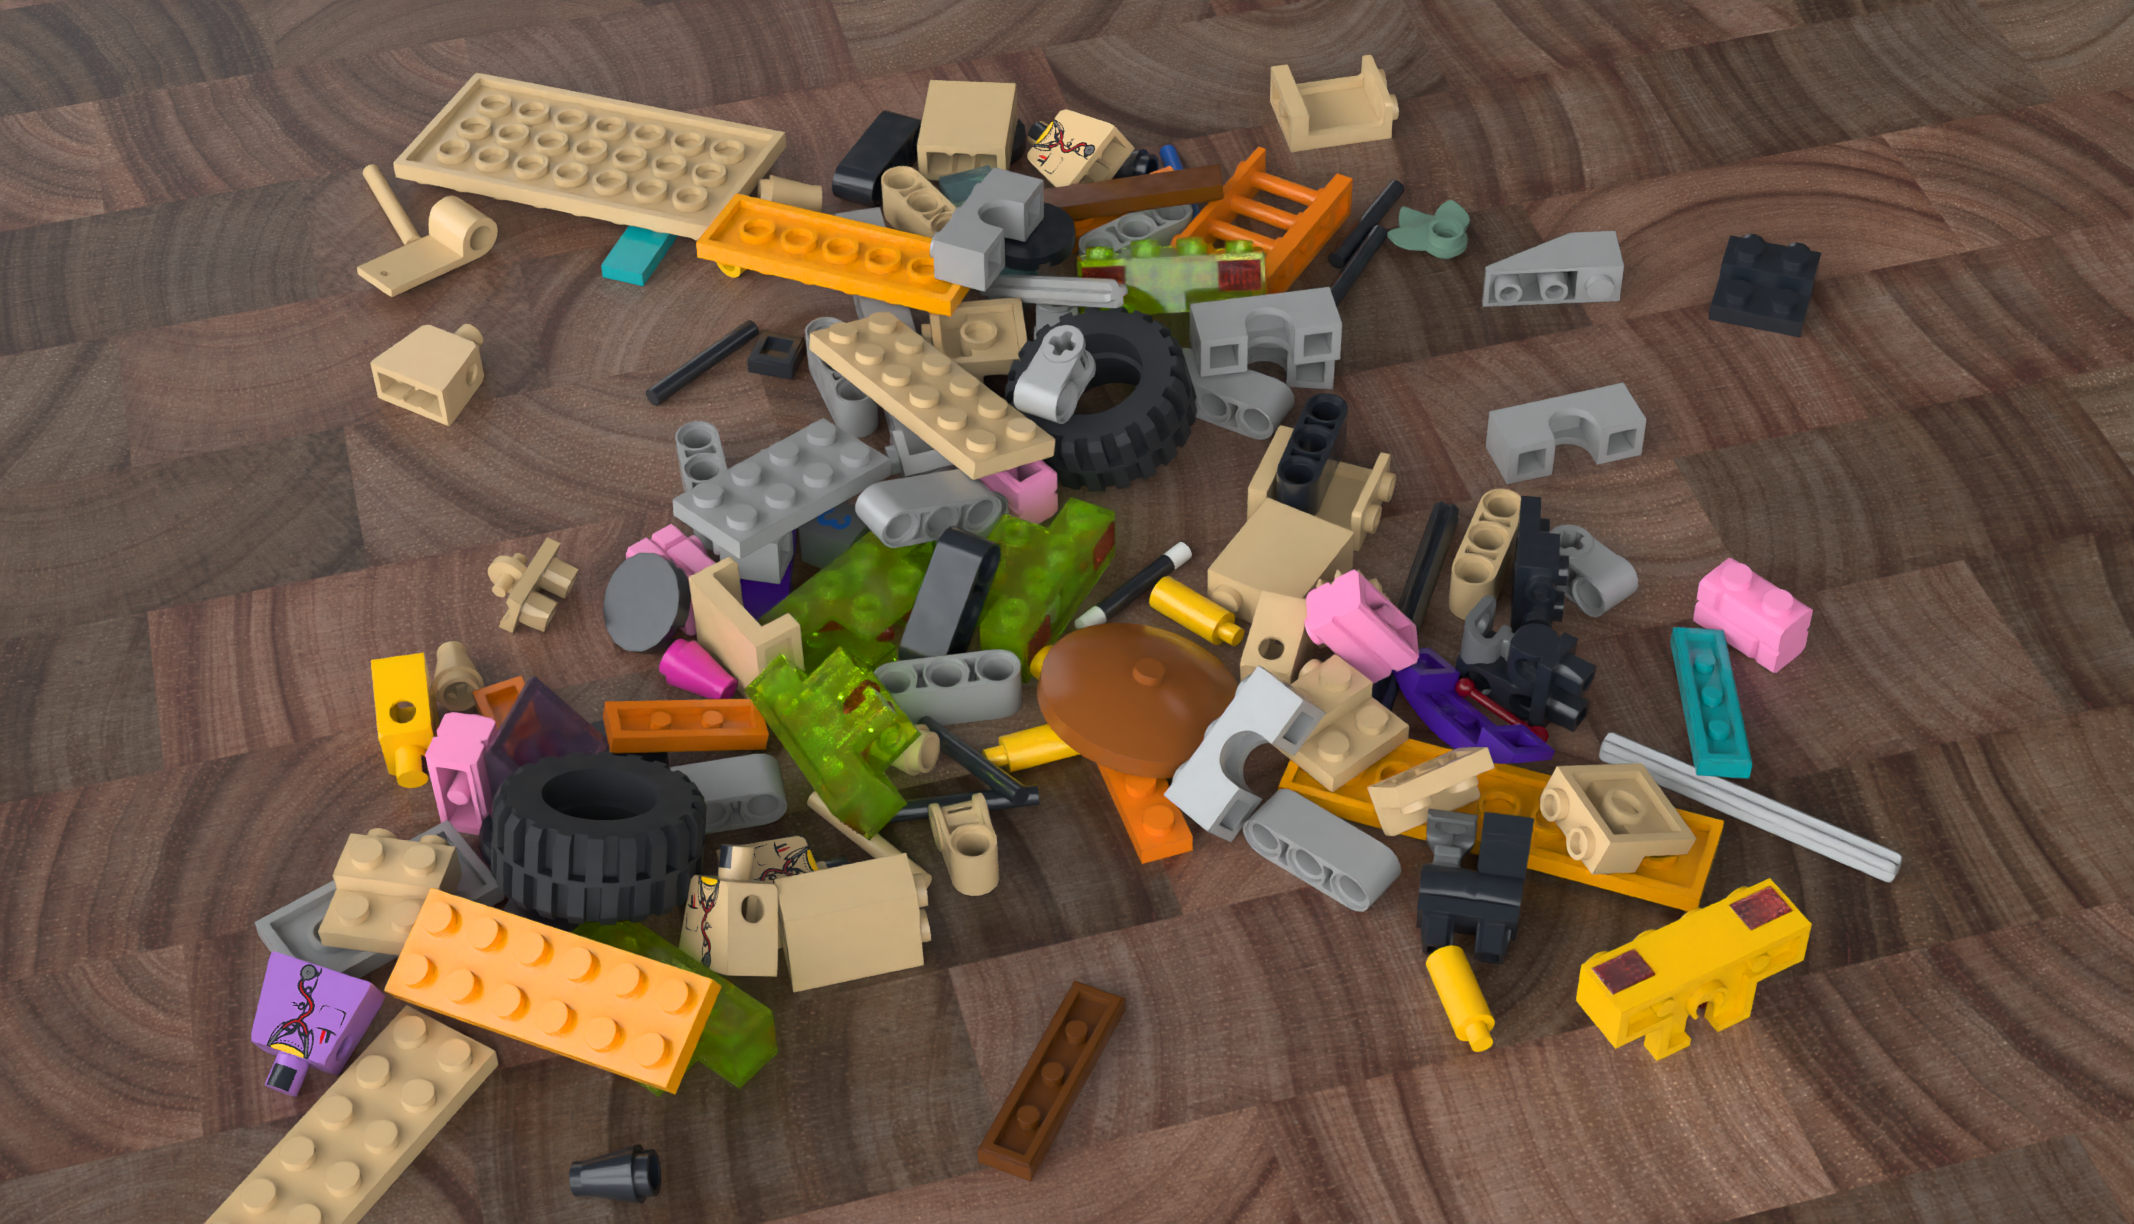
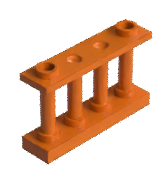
[1168,146,1353,296]

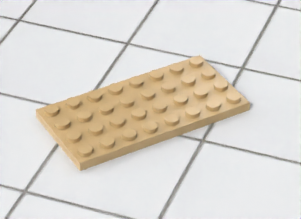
[393,72,787,241]

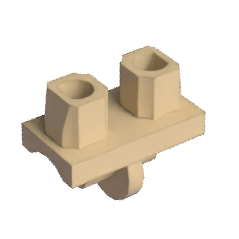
[488,537,579,634]

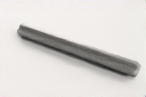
[978,274,1128,308]
[1599,732,1903,883]

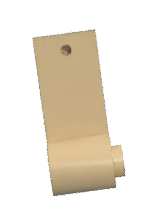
[357,195,498,297]

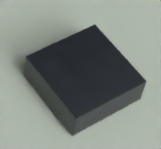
[747,330,807,380]

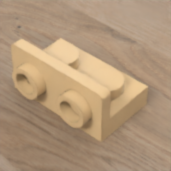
[1367,747,1495,836]

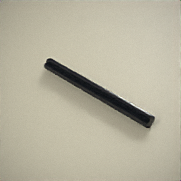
[1372,501,1459,711]

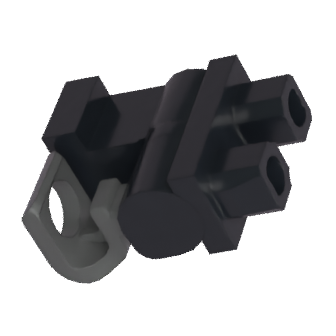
[1456,596,1597,732]
[1416,809,1534,965]

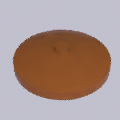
[1037,623,1239,778]

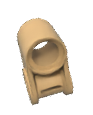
[928,793,1000,896]

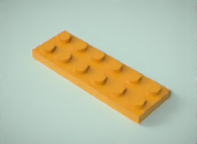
[696,193,970,317]
[384,888,722,1094]

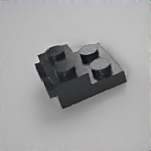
[1708,234,1821,337]
[1510,496,1569,634]

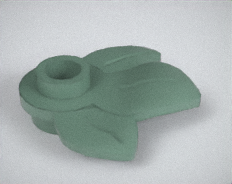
[1387,200,1470,259]

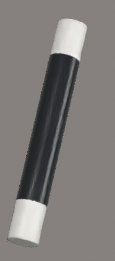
[1074,542,1192,630]

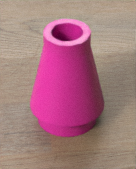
[659,638,738,699]

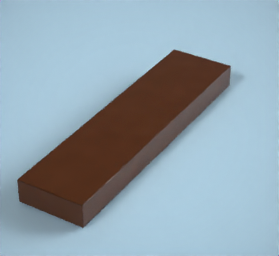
[1044,164,1224,221]
[977,980,1126,1182]

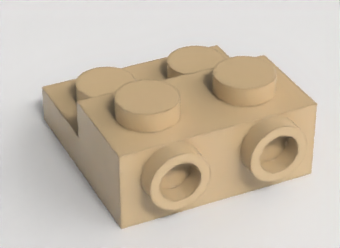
[921,298,1027,384]
[1270,654,1409,793]
[1539,763,1697,875]
[318,828,462,956]

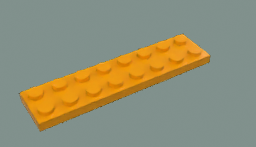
[1278,738,1724,911]

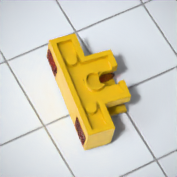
[1576,878,1812,1061]

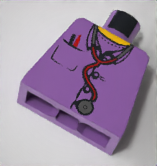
[251,951,385,1097]

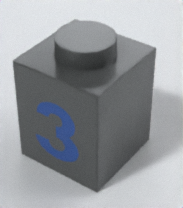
[799,502,880,580]

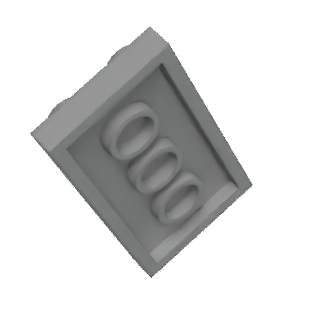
[673,418,891,559]
[255,820,505,979]

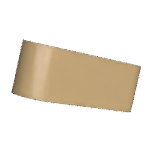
[881,166,957,238]
[1448,488,1521,620]

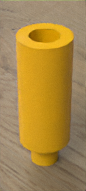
[1149,576,1245,647]
[982,724,1079,773]
[1426,946,1495,1052]

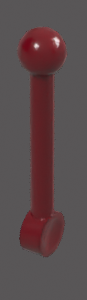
[1455,677,1549,743]

